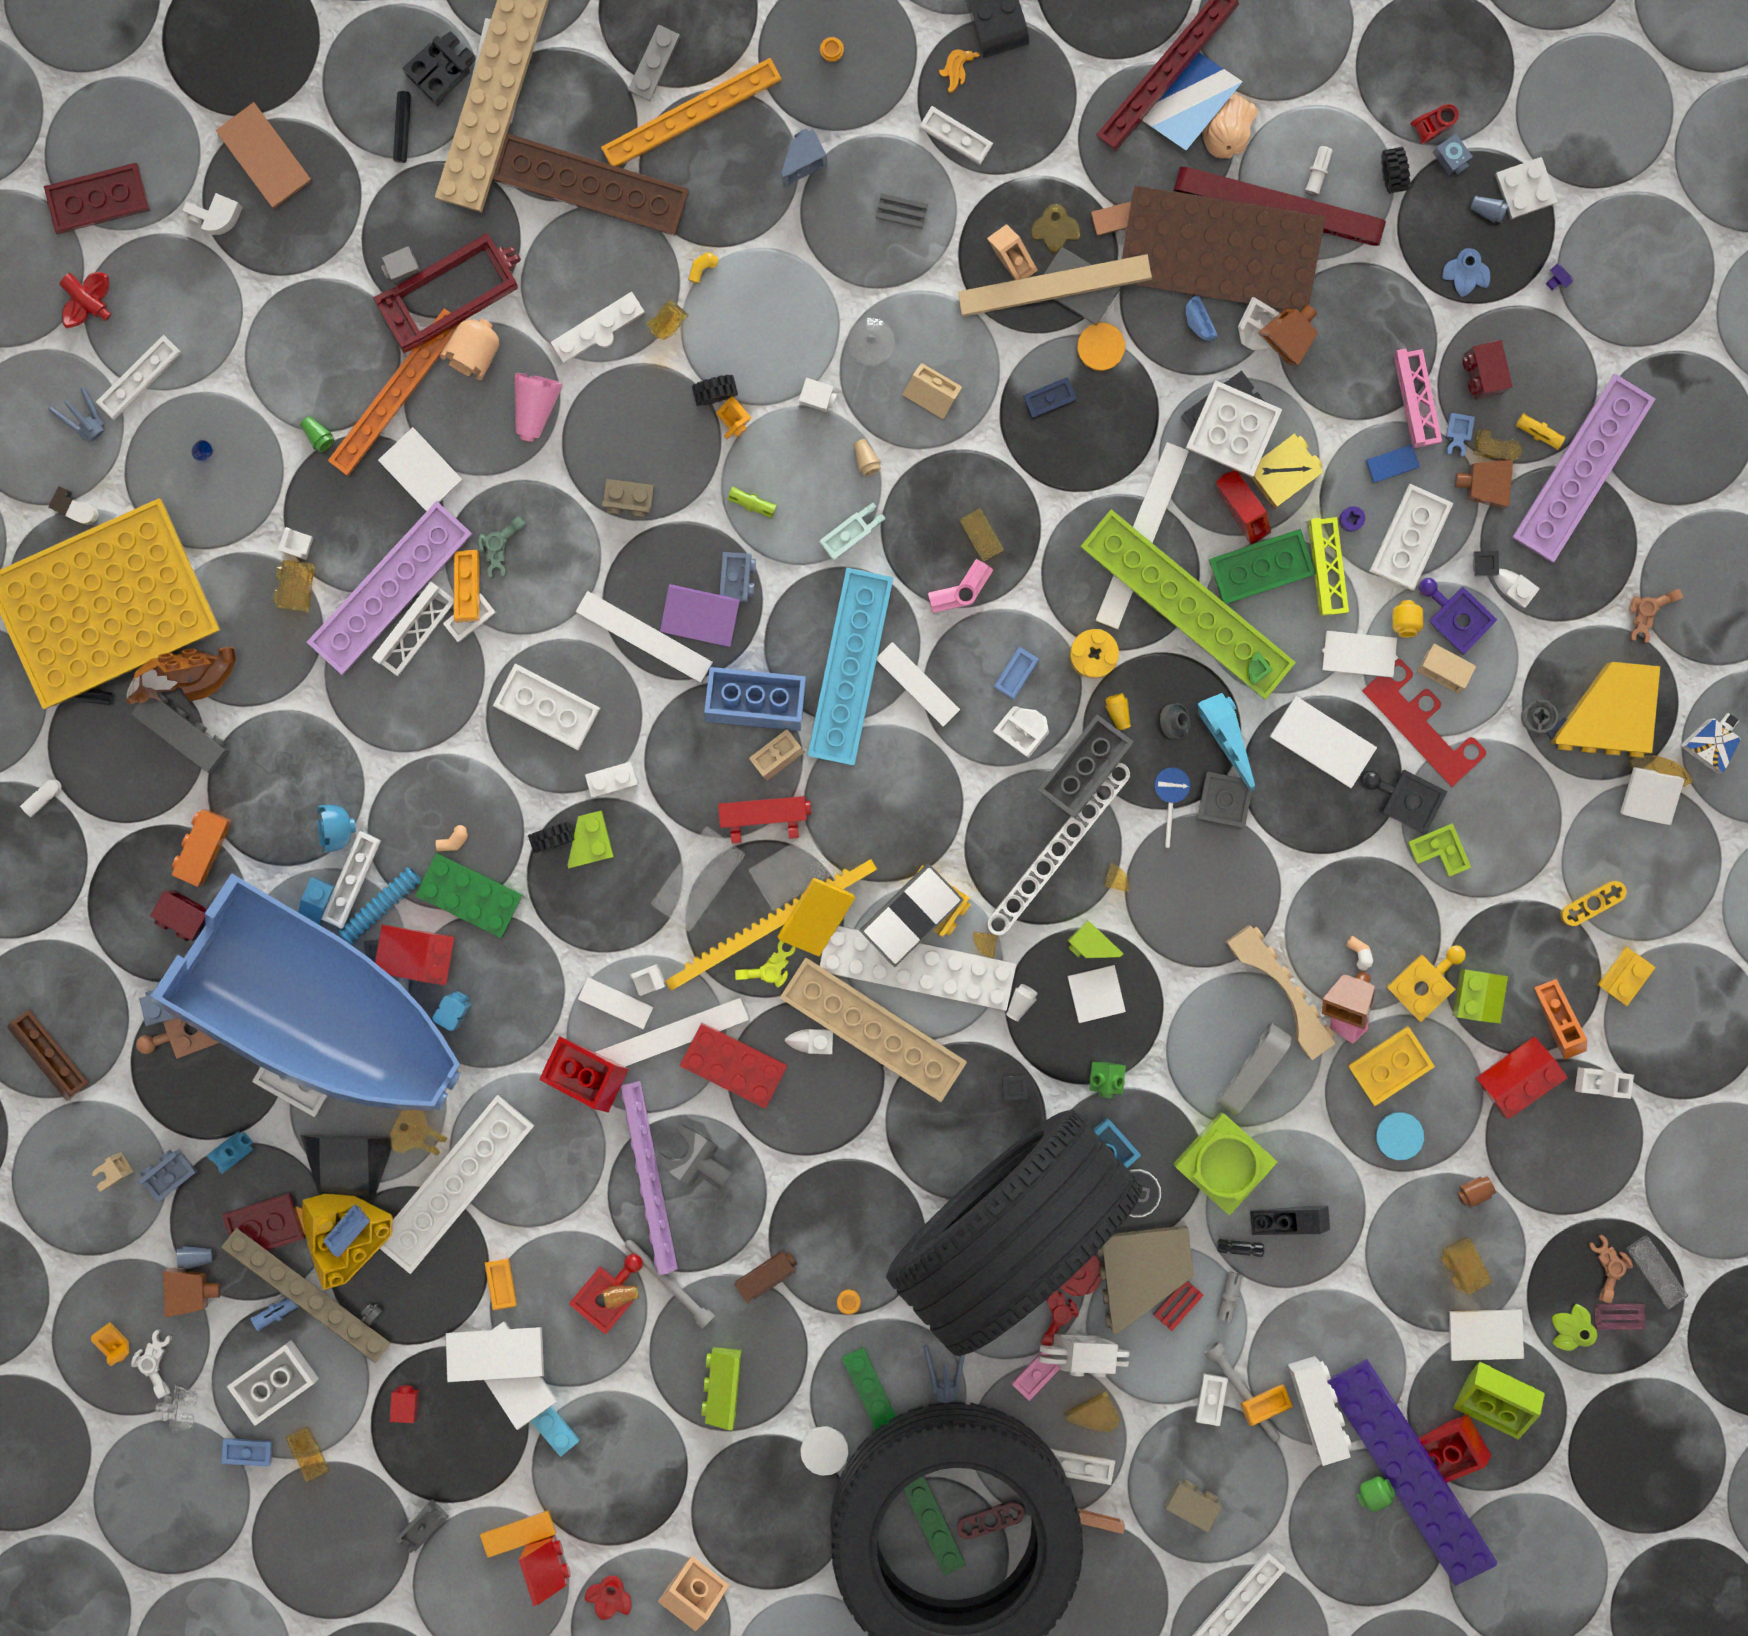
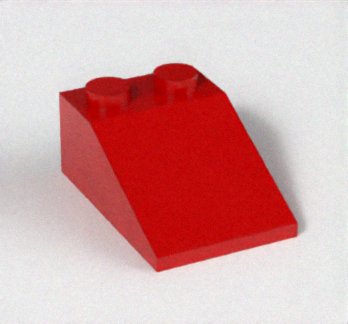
[375,924,454,985]
[539,1036,629,1113]
[1418,1414,1492,1483]
[519,1535,571,1606]

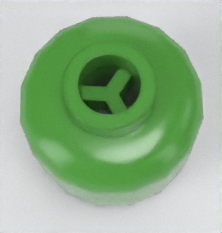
[1357,1476,1395,1512]

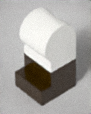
[48,486,99,525]

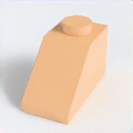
[987,224,1038,280]

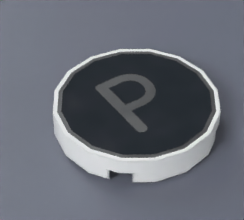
[1129,1169,1161,1217]

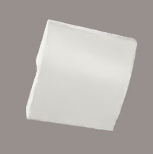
[1620,767,1684,825]

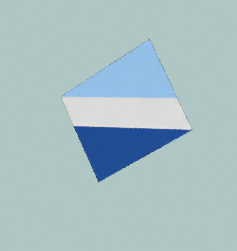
[1142,52,1242,150]

